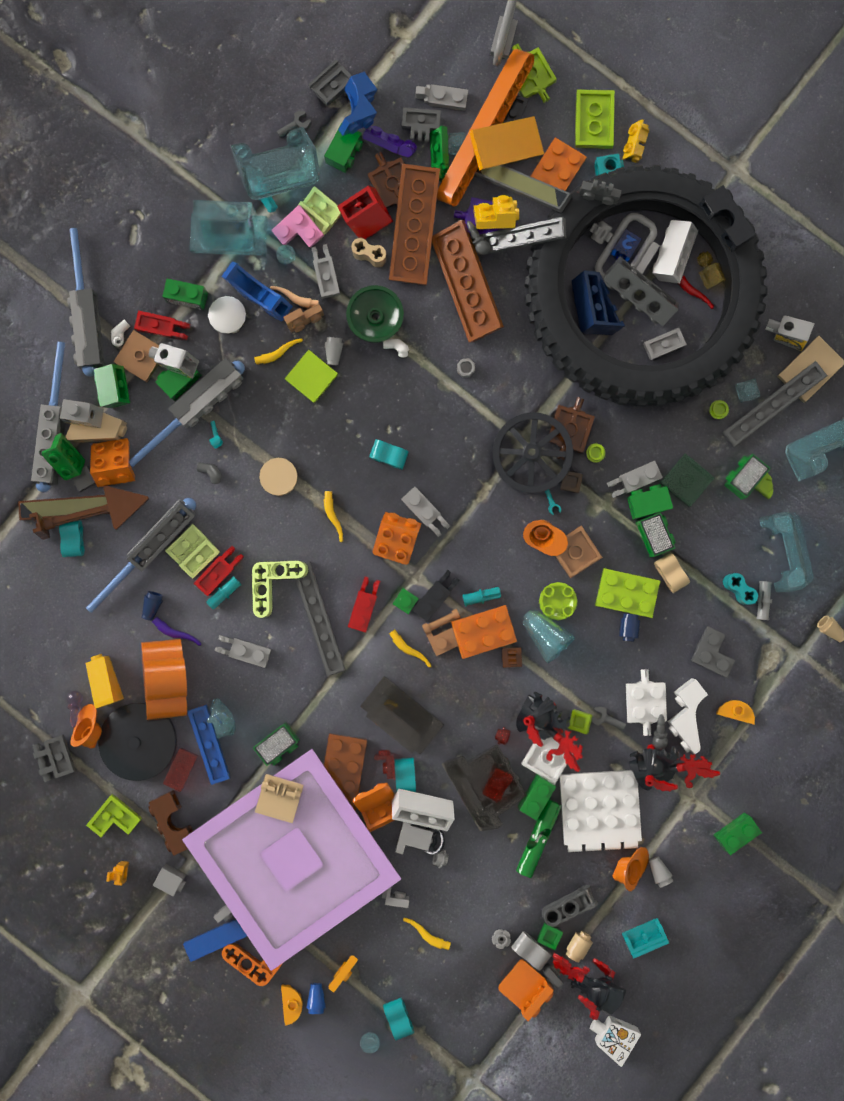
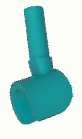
[209,421,223,449]
[545,490,561,515]

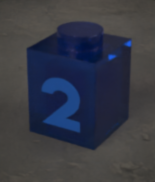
[611,230,642,262]

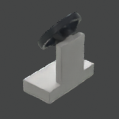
[395,822,445,854]

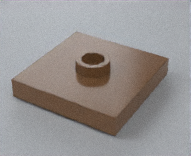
[114,330,159,382]
[555,525,603,578]

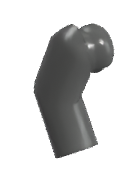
[197,462,222,484]

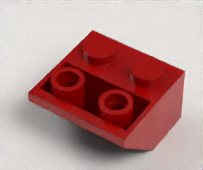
[337,185,394,240]

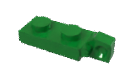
[430,126,449,182]

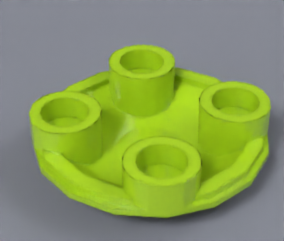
[539,582,578,620]

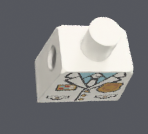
[590,1016,641,1067]

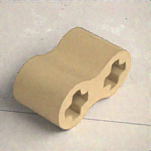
[351,238,387,268]
[654,552,690,593]

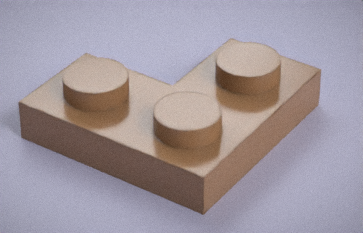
[283,304,324,333]

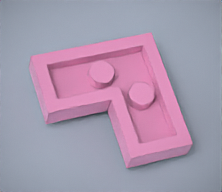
[271,205,324,248]

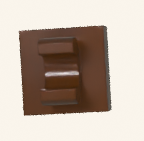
[502,647,522,668]

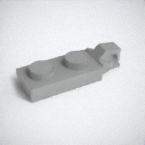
[415,84,468,111]

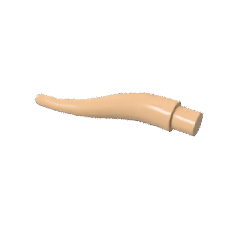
[270,286,319,308]

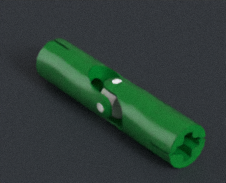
[516,799,562,878]

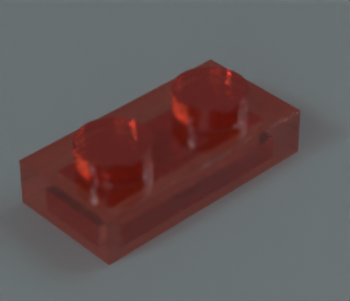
[163,748,198,792]

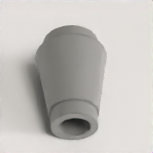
[325,337,344,365]
[649,856,673,888]

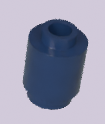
[619,614,640,642]

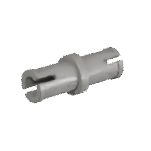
[756,581,772,620]

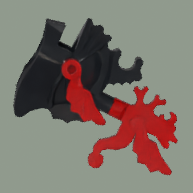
[516,692,583,772]
[629,744,720,792]
[552,953,626,1020]

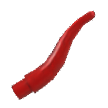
[678,276,714,309]

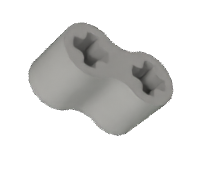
[511,931,552,971]

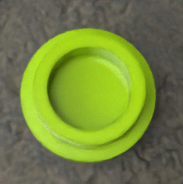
[709,400,729,419]
[586,443,605,463]

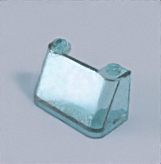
[231,127,320,200]
[785,419,844,481]
[759,512,814,592]

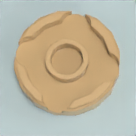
[259,458,298,496]

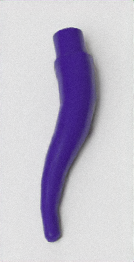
[152,617,201,646]

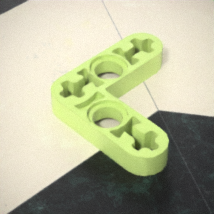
[252,561,308,618]

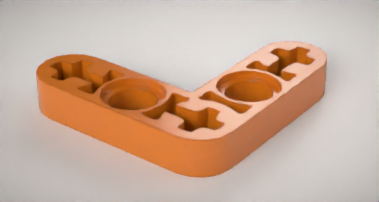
[222,942,284,986]

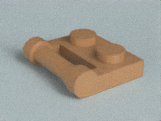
[422,609,461,656]

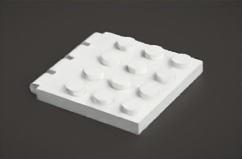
[559,770,642,852]

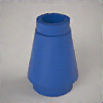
[306,983,326,1014]

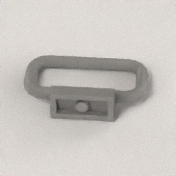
[490,0,518,66]
[595,213,660,284]

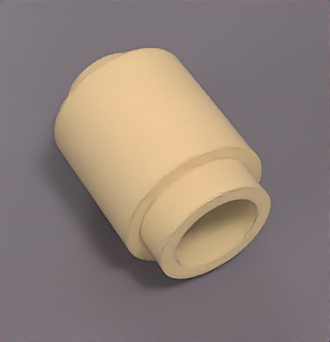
[566,931,593,963]

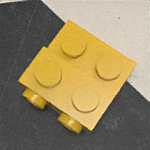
[474,195,519,229]

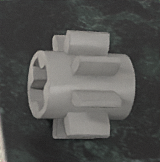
[589,220,613,244]

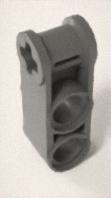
[541,885,598,927]

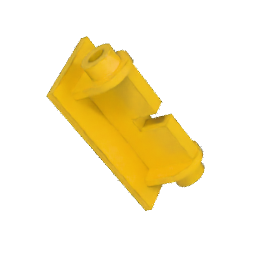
[622,119,649,163]

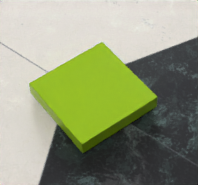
[285,350,338,404]

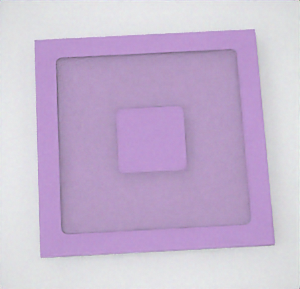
[182,749,401,971]

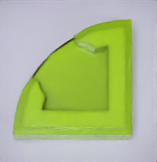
[754,473,773,499]

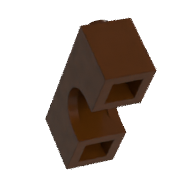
[148,790,193,856]

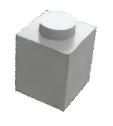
[153,864,186,896]

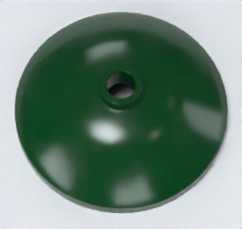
[346,285,404,343]

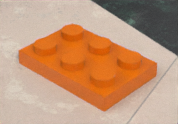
[530,137,587,191]
[451,605,517,659]

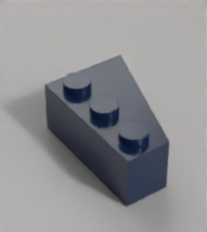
[571,270,625,335]

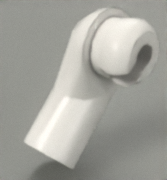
[111,319,130,347]
[383,339,409,358]

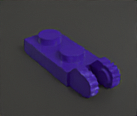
[363,126,417,158]

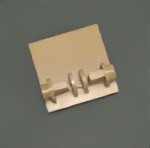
[255,774,304,823]

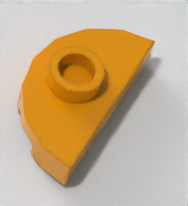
[716,700,755,725]
[328,955,358,992]
[281,984,303,1026]

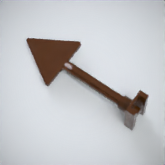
[29,486,149,540]

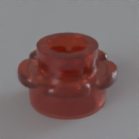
[495,727,511,745]

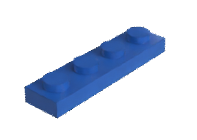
[187,704,231,785]

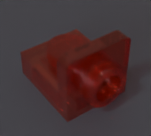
[374,750,396,779]
[482,768,513,802]

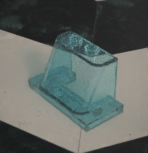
[190,200,268,255]

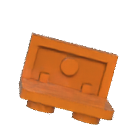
[90,438,135,487]
[373,512,422,565]
[352,783,395,832]
[498,959,554,1021]

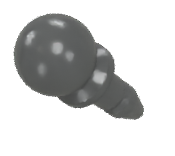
[467,221,490,255]
[652,714,668,750]

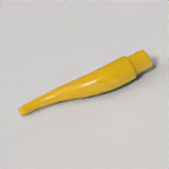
[254,338,303,365]
[324,491,343,542]
[389,630,431,667]
[403,918,451,950]

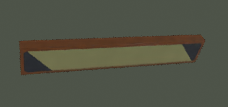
[18,495,110,521]

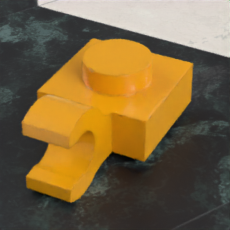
[106,861,129,886]

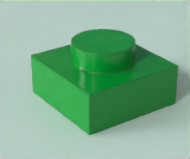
[393,588,419,614]
[537,922,563,950]

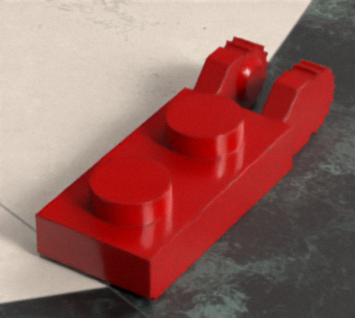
[134,311,191,340]
[193,546,244,597]
[348,576,380,633]

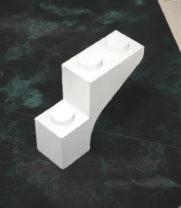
[667,678,708,754]

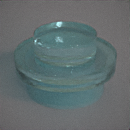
[276,245,295,264]
[360,1032,380,1053]

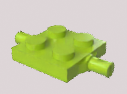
[512,44,557,103]

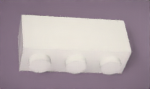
[652,220,698,283]
[392,789,455,831]

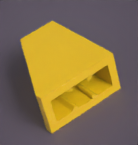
[86,654,124,709]

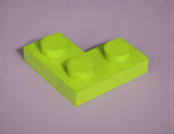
[86,794,142,837]

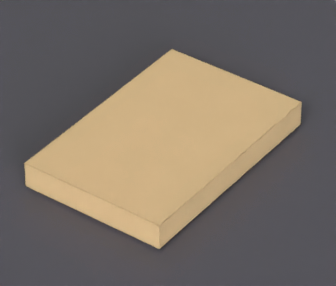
[777,336,844,403]

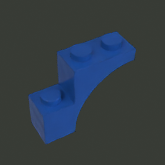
[338,72,378,136]
[221,261,293,322]

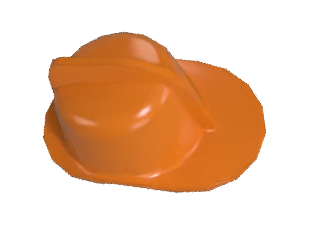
[523,520,568,556]
[70,704,102,749]
[613,847,649,891]

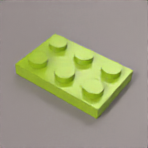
[575,90,615,149]
[595,568,660,618]

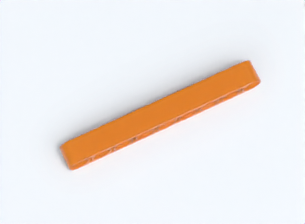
[437,49,534,206]

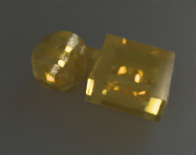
[697,251,726,289]

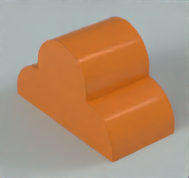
[141,639,187,720]

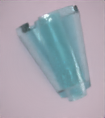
[523,610,575,663]

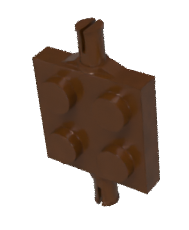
[367,152,404,208]
[549,397,595,461]

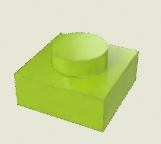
[568,709,593,734]

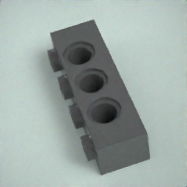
[604,257,679,326]

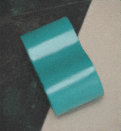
[369,439,409,470]
[59,520,85,557]
[723,573,758,605]
[395,758,416,792]
[383,997,414,1040]

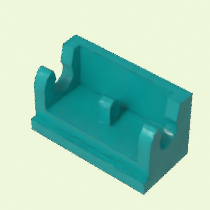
[622,918,669,959]

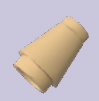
[817,616,844,642]

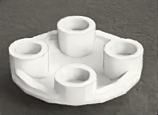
[208,296,246,333]

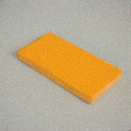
[469,116,544,171]

